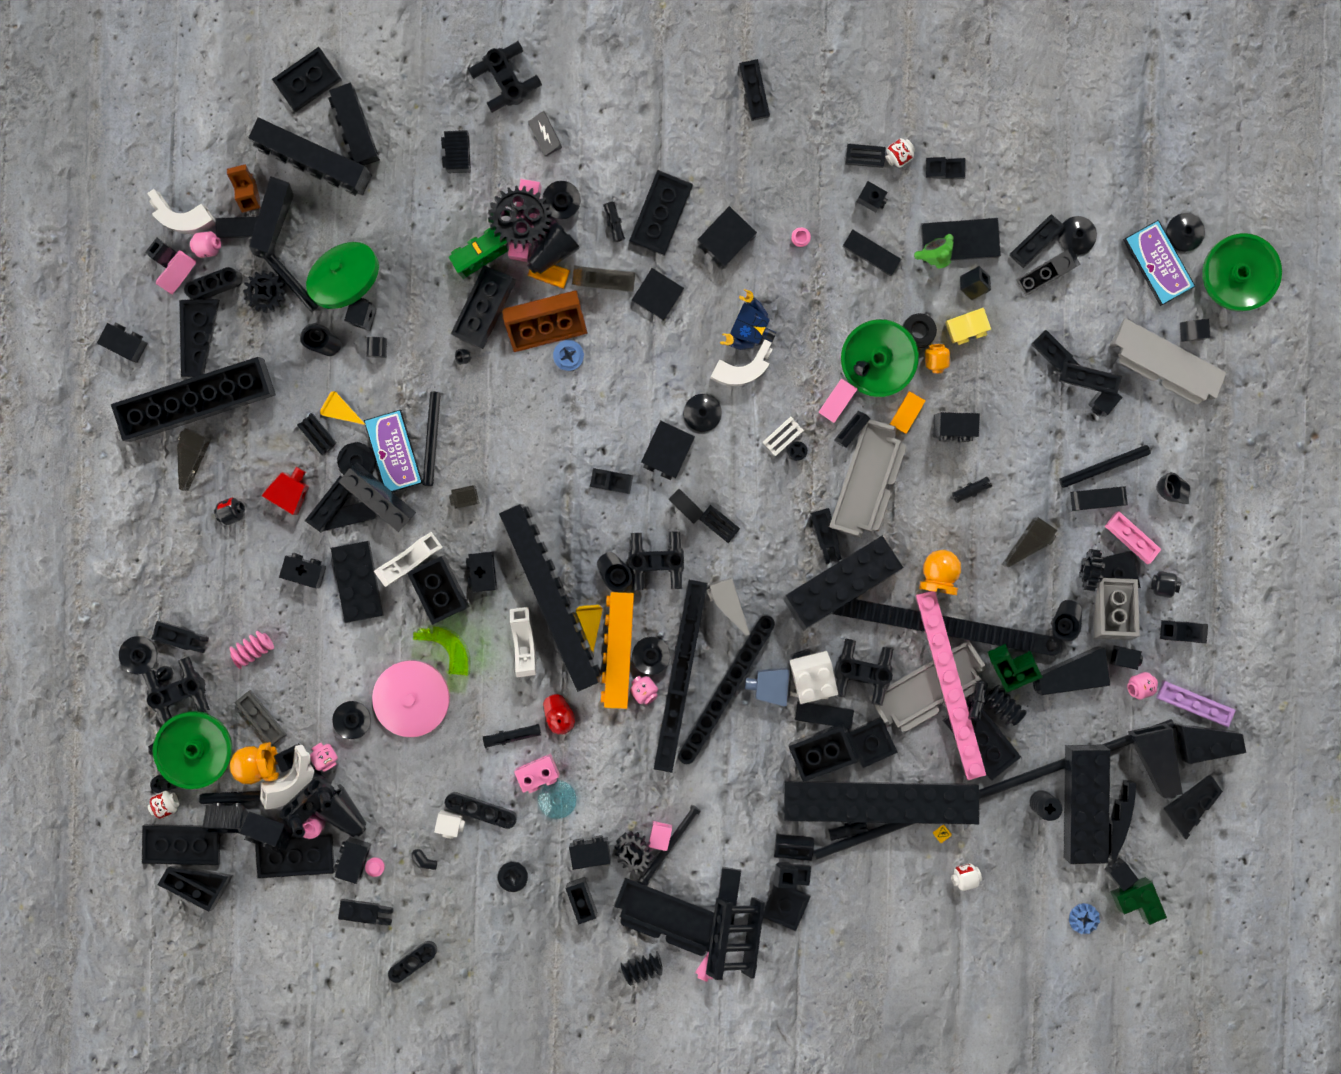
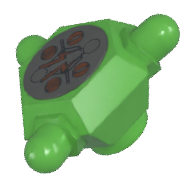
[914,234,954,269]

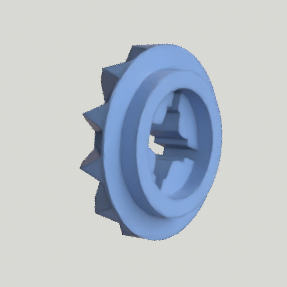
[553,340,584,371]
[1069,903,1100,935]

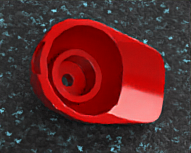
[543,694,575,735]

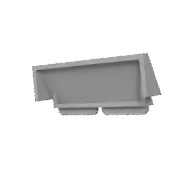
[1109,318,1226,404]
[829,420,906,539]
[869,640,985,732]

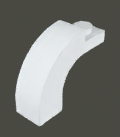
[148,189,216,234]
[710,340,773,386]
[374,532,443,587]
[510,607,537,677]
[260,745,314,810]

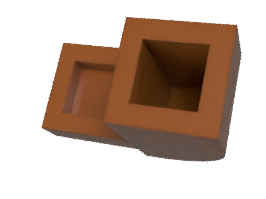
[227,164,261,213]

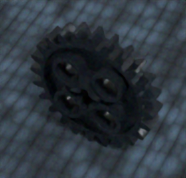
[488,185,552,249]

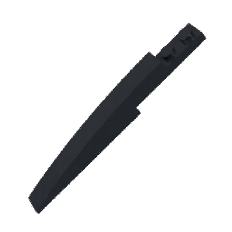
[653,579,708,773]

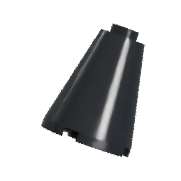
[527,220,580,274]
[314,784,366,837]

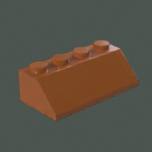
[502,290,588,352]

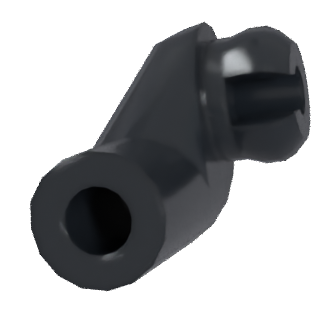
[411,849,437,870]

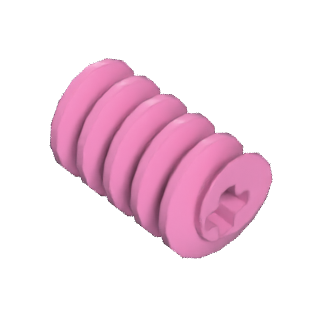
[229,631,274,669]

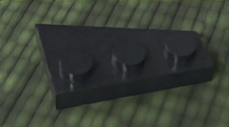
[1163,775,1223,840]

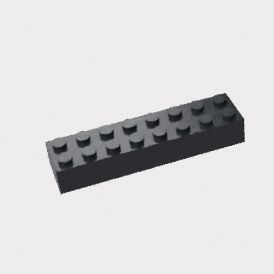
[111,357,276,442]

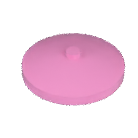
[372,660,450,737]

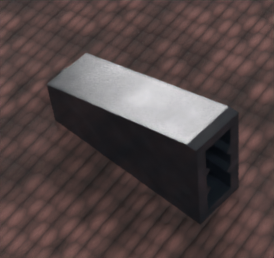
[249,176,294,259]
[1033,646,1110,695]
[1128,723,1183,799]

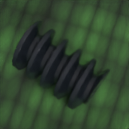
[985,685,1027,726]
[1029,790,1063,821]
[620,951,663,986]

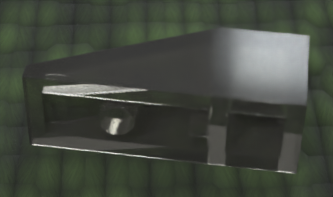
[572,265,636,292]
[177,428,211,491]
[1002,517,1057,567]

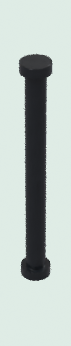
[639,805,701,886]

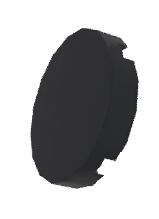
[337,442,376,475]

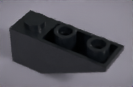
[1016,248,1081,296]

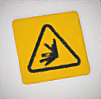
[933,824,952,843]

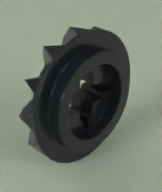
[497,861,528,892]

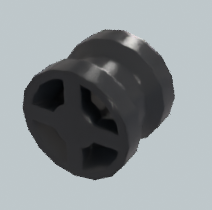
[787,441,808,461]

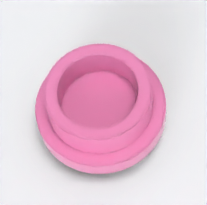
[791,227,811,247]
[365,857,385,877]

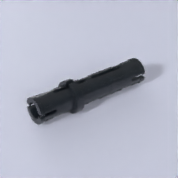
[483,724,541,748]

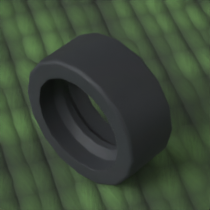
[669,489,704,524]

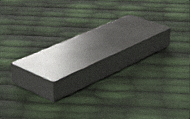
[234,690,286,746]

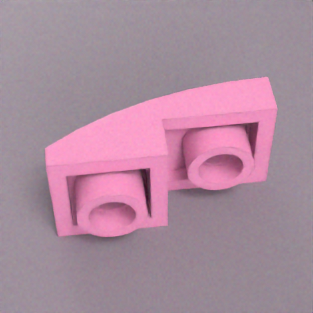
[156,250,196,295]
[819,379,857,423]

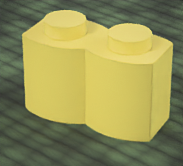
[945,308,991,345]

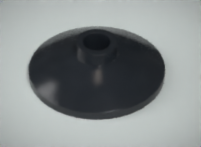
[542,181,581,220]
[1166,213,1205,252]
[1058,216,1097,255]
[684,394,722,432]
[118,636,158,675]
[632,636,670,675]
[332,701,371,739]

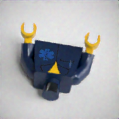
[720,289,777,350]

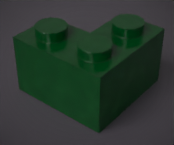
[988,644,1042,693]
[1110,877,1167,925]

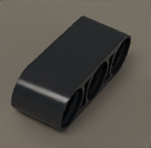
[184,267,243,299]
[1070,486,1128,511]

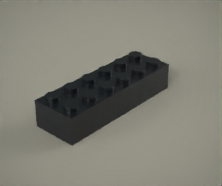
[248,117,372,196]
[783,535,904,631]
[1064,744,1110,864]

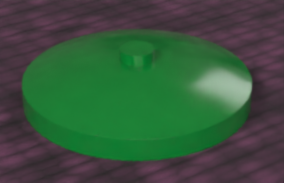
[1202,233,1282,312]
[306,242,379,309]
[841,319,919,397]
[153,711,233,789]

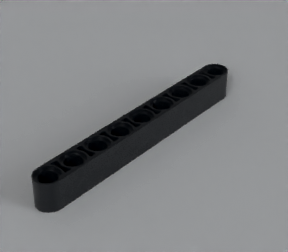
[678,614,775,764]

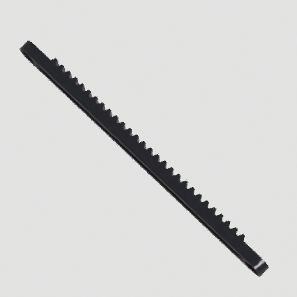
[832,599,1062,656]

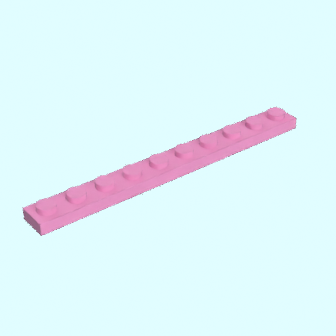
[915,591,986,780]

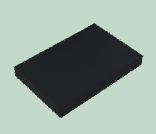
[272,47,342,112]

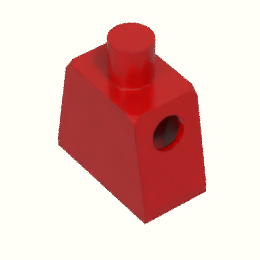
[262,466,309,515]

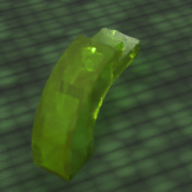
[413,625,471,676]

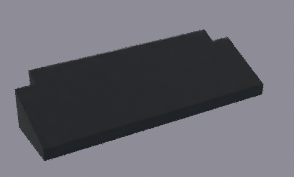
[613,878,732,956]

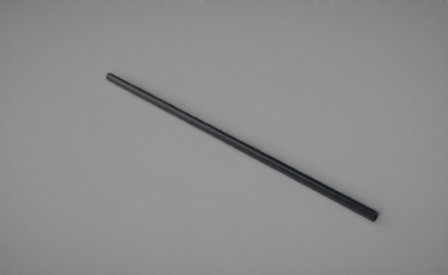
[813,719,1175,860]

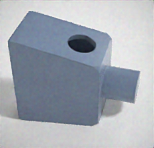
[745,668,789,706]

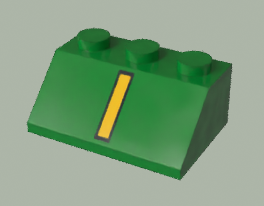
[449,228,509,279]

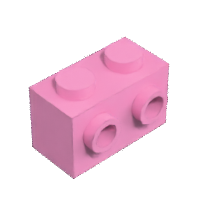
[514,753,560,793]

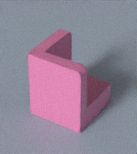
[649,821,672,851]

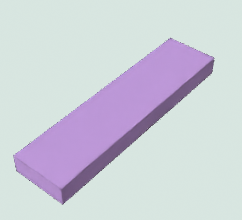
[1156,681,1236,728]

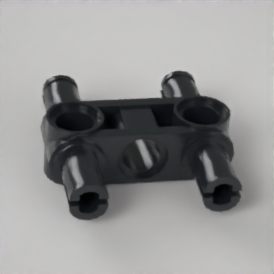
[467,41,542,113]
[628,531,684,590]
[835,639,894,706]
[142,656,210,725]
[280,768,334,838]

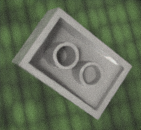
[707,577,750,636]
[1094,578,1140,640]

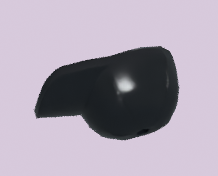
[300,323,342,357]
[1156,472,1190,504]
[597,552,632,592]
[1052,600,1082,642]

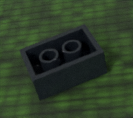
[407,555,470,625]
[788,722,858,782]

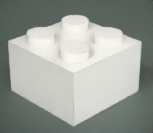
[789,651,838,704]

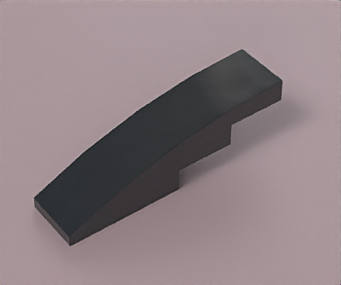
[1109,780,1136,860]

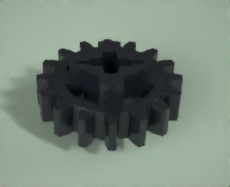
[243,270,287,313]
[1079,549,1105,591]
[614,831,654,873]

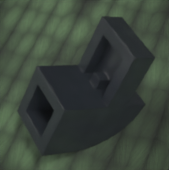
[1160,620,1208,644]
[773,862,811,889]

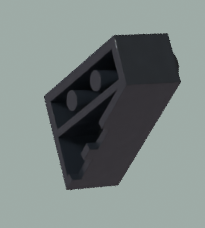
[1175,723,1246,764]
[158,866,233,912]

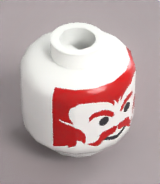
[885,138,915,168]
[148,791,179,819]
[951,863,982,891]

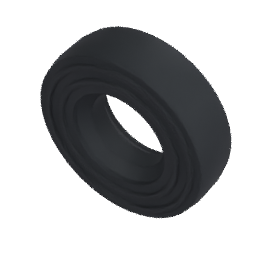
[903,313,937,348]

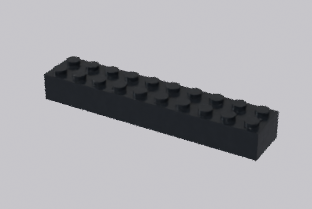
[499,504,602,692]
[784,781,979,825]

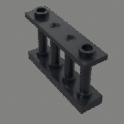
[706,897,765,980]

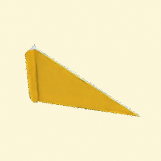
[320,391,366,425]
[576,605,603,652]

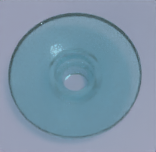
[538,780,576,819]

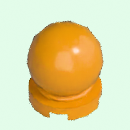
[919,549,961,595]
[230,742,279,784]

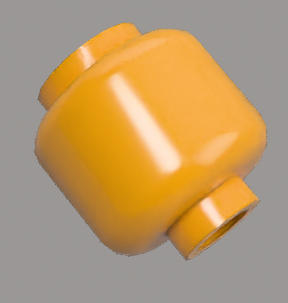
[925,344,950,373]

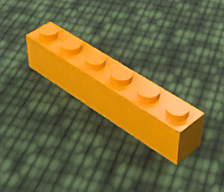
[601,591,634,709]

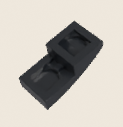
[926,157,966,179]
[590,468,633,494]

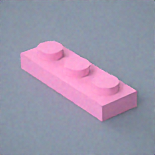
[1105,511,1161,564]

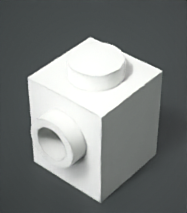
[434,810,465,839]

